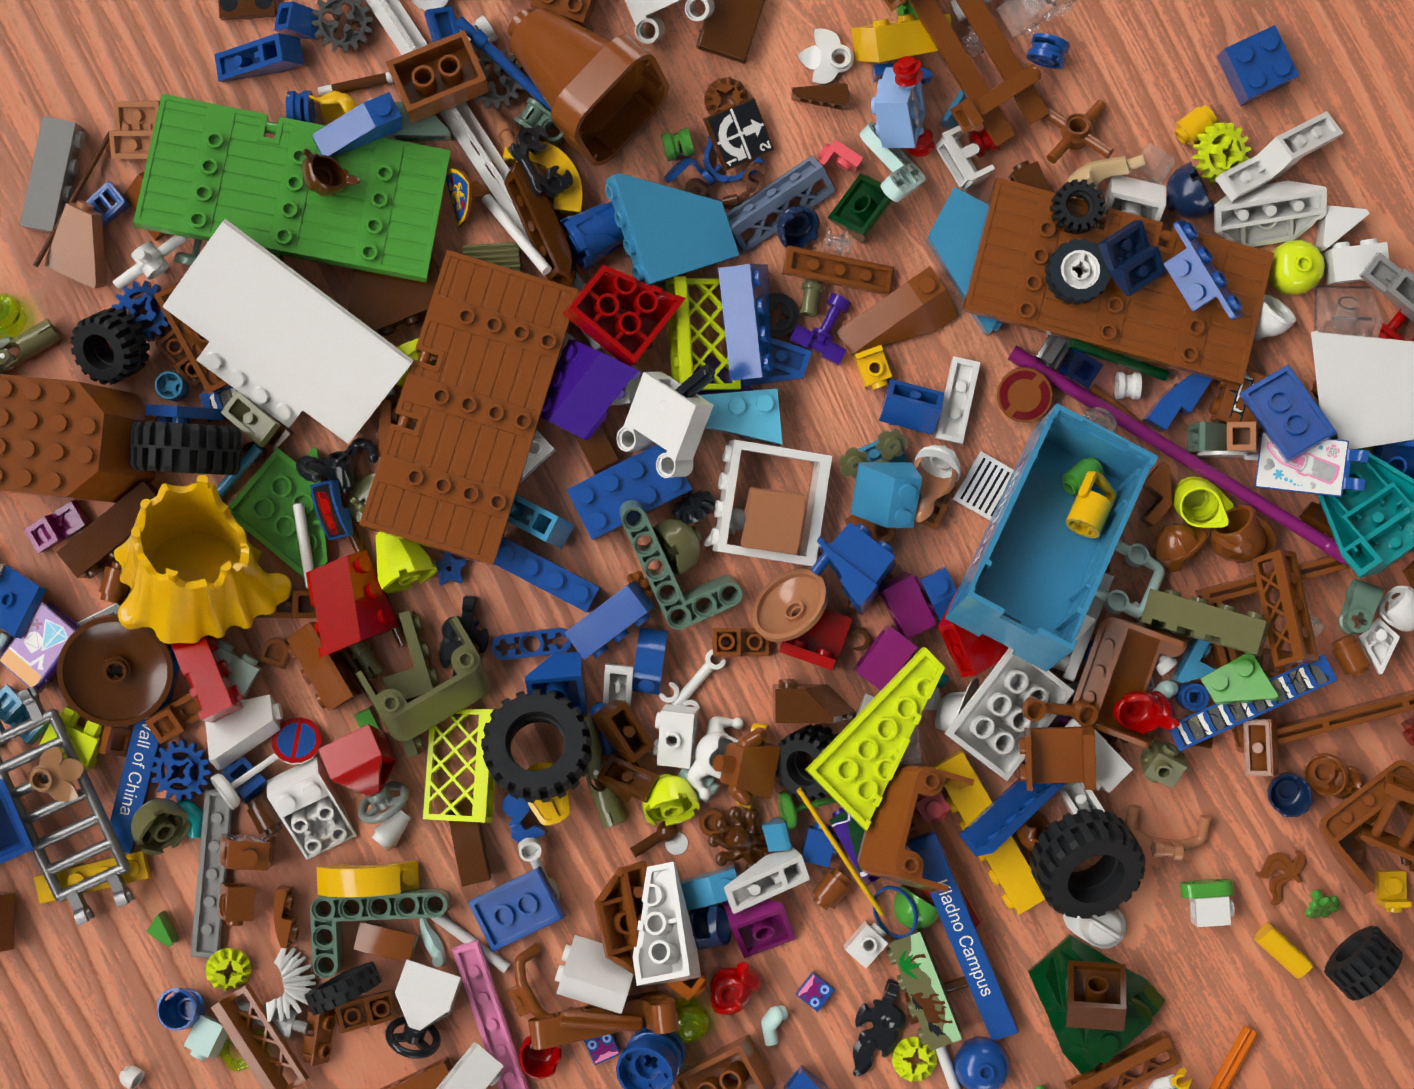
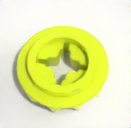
[205,948,251,992]
[892,1036,937,1082]

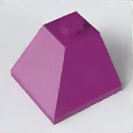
[723,899,796,958]

